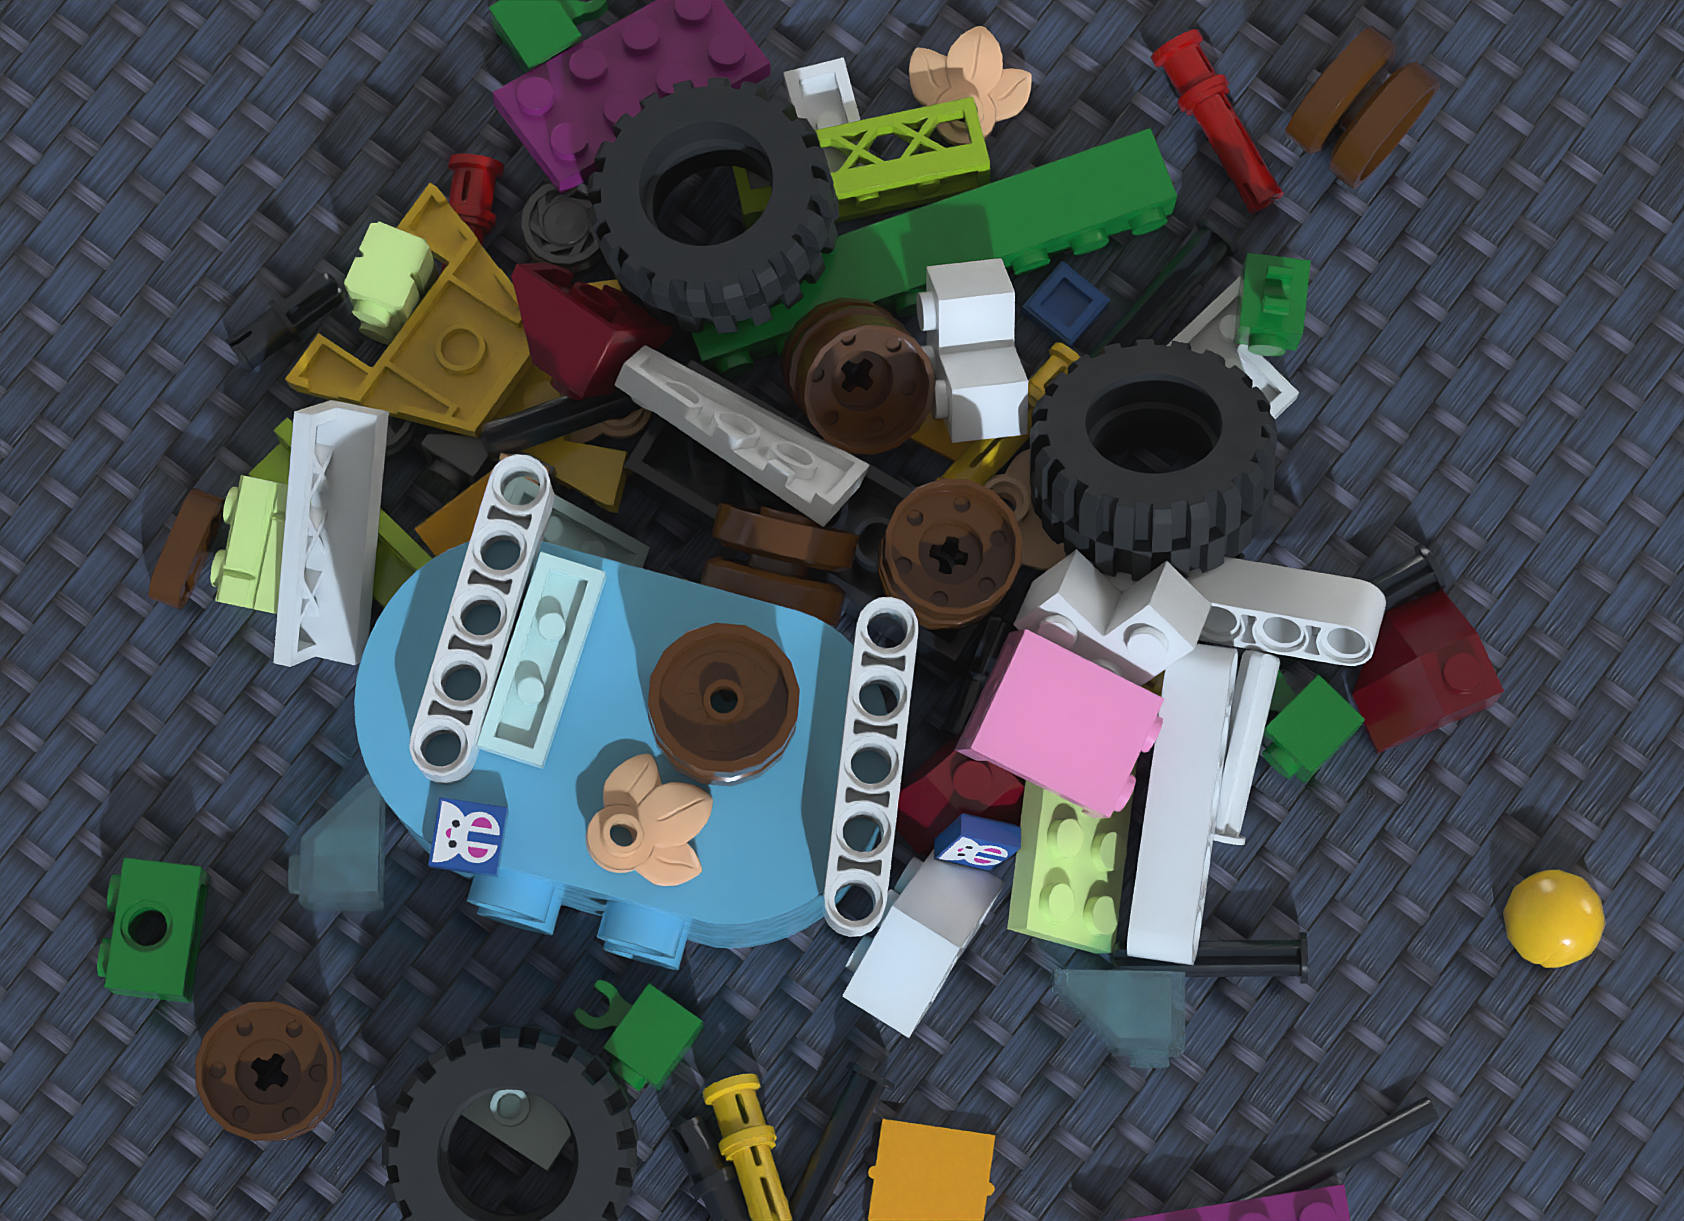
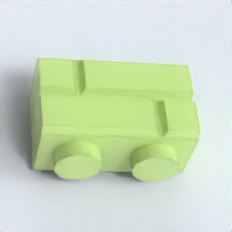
[344,221,439,345]
[210,475,311,614]

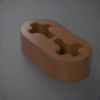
[148,488,226,610]

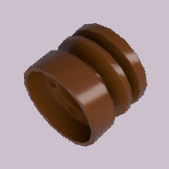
[780,297,936,455]
[877,478,1022,631]
[195,1001,342,1141]

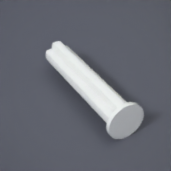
[1213,650,1280,845]

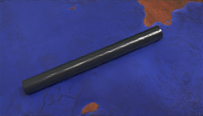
[1227,1096,1439,1203]

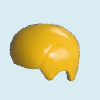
[1503,869,1606,968]

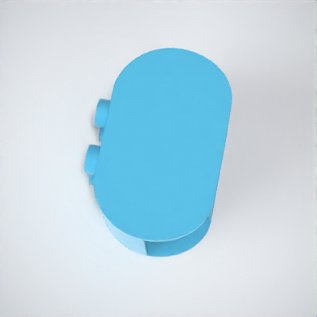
[354,540,889,970]

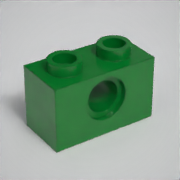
[97,858,210,1003]

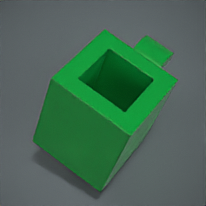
[489,0,608,74]
[1233,253,1311,356]
[1261,670,1365,784]
[574,980,704,1092]

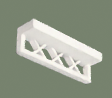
[273,400,389,667]

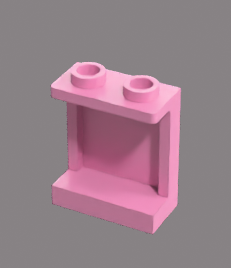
[955,629,1164,818]

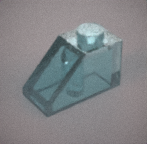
[288,774,387,911]
[1051,969,1185,1068]

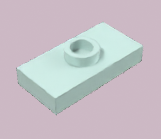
[461,1090,572,1172]

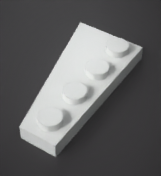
[615,345,870,527]

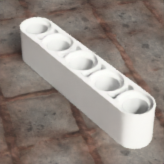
[409,454,554,785]
[1088,557,1386,666]
[822,597,918,937]
[1127,644,1238,965]

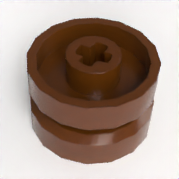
[1285,26,1441,189]
[700,503,860,626]
[648,623,800,787]

